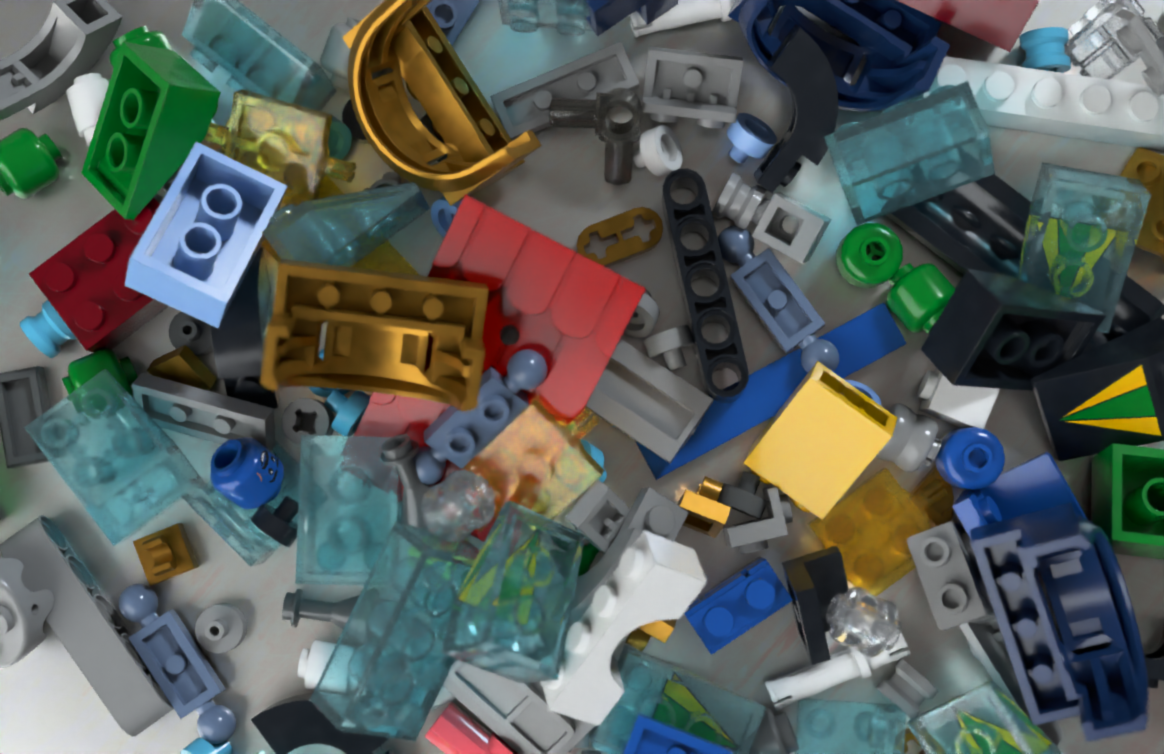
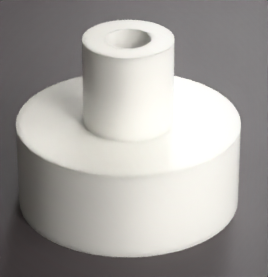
[633,125,683,176]

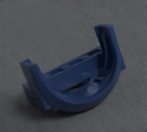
[728,0,950,113]
[970,503,1149,742]

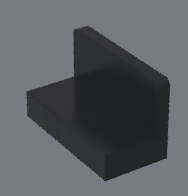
[782,546,855,665]

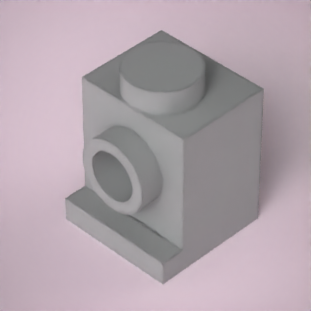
[752,193,832,264]

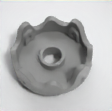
[0,557,55,668]

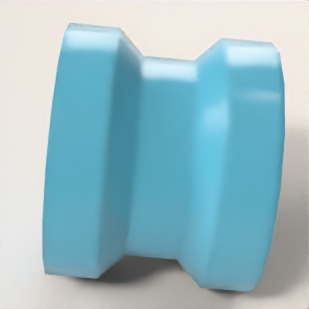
[1019,27,1071,73]
[20,300,77,358]

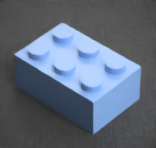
[125,142,288,328]

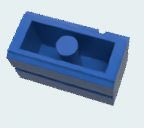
[684,556,793,655]

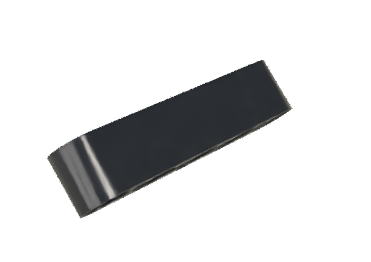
[662,168,749,403]

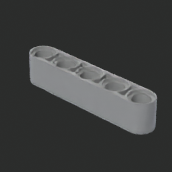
[0,515,174,737]

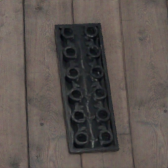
[881,137,1164,355]

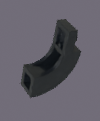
[754,24,838,193]
[211,247,281,409]
[251,693,395,754]

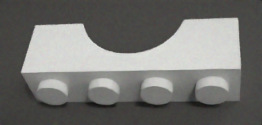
[540,530,707,726]

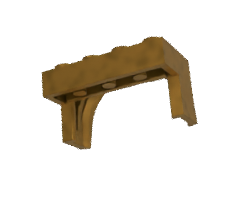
[342,0,542,206]
[261,259,488,412]

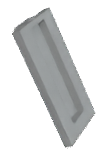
[585,339,714,464]
[436,624,596,754]

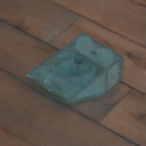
[24,369,205,546]

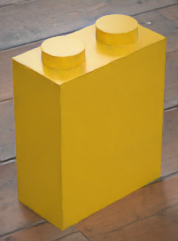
[743,361,897,520]

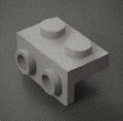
[641,46,743,128]
[907,521,996,630]

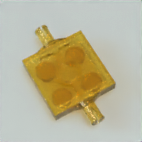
[204,89,356,211]
[463,399,604,535]
[807,468,948,603]

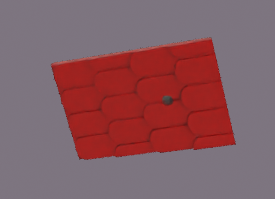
[340,194,646,555]

